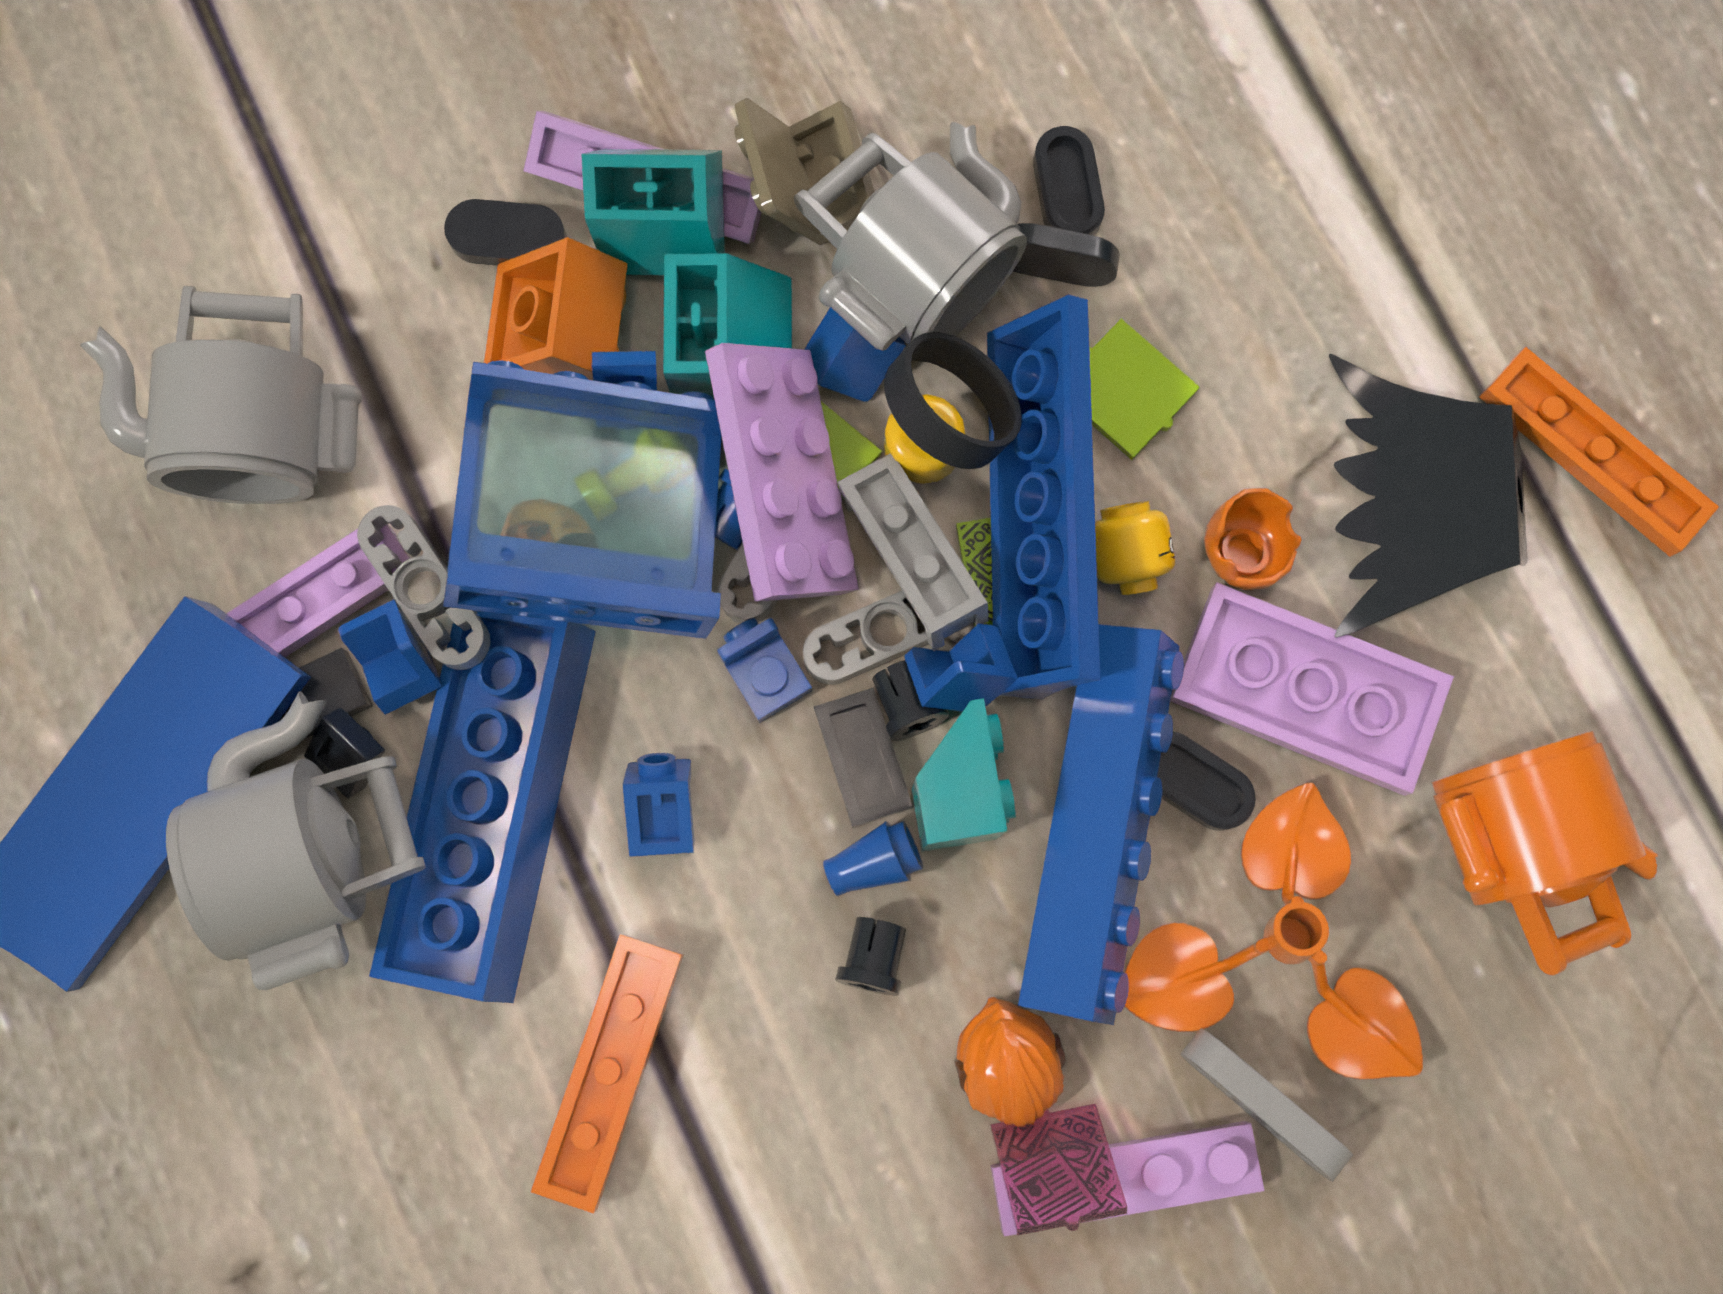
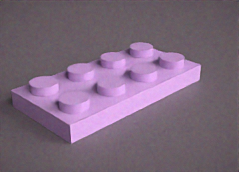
[705,343,859,602]
[1170,583,1454,796]

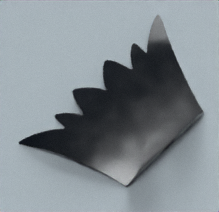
[1329,354,1528,638]

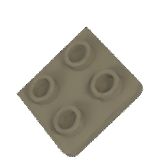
[735,98,875,245]

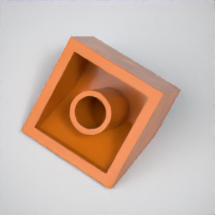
[484,237,628,380]

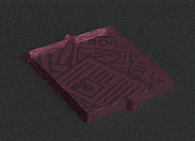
[991,1104,1128,1236]

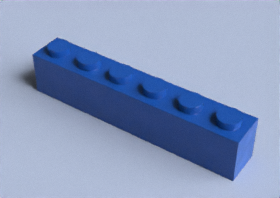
[1018,624,1184,1025]

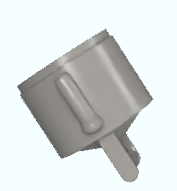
[794,122,1027,351]
[80,286,362,504]
[166,691,426,991]

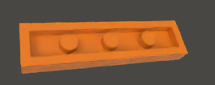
[1479,347,1719,557]
[531,934,684,1214]

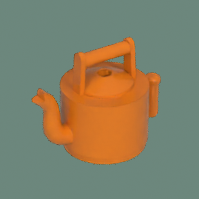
[1431,731,1658,975]

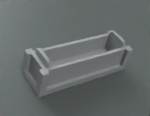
[838,454,989,651]

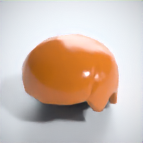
[1204,488,1302,590]

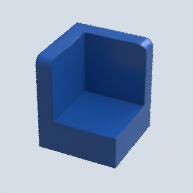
[804,307,906,402]
[338,599,442,715]
[904,623,1018,711]

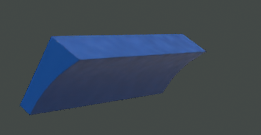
[987,294,1100,700]
[0,596,311,992]
[369,611,596,1003]

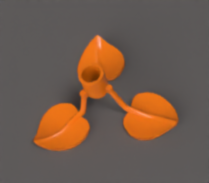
[1124,783,1423,1080]

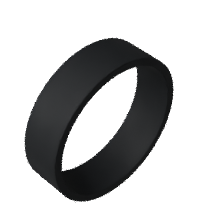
[884,332,1022,469]

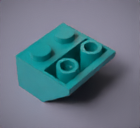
[581,149,725,275]
[663,253,792,397]
[911,698,1016,852]

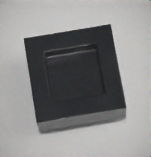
[304,707,385,799]

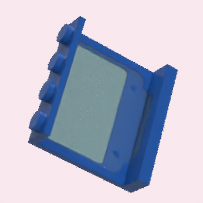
[443,361,722,639]

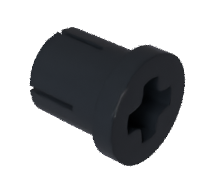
[872,660,949,741]
[835,917,906,996]

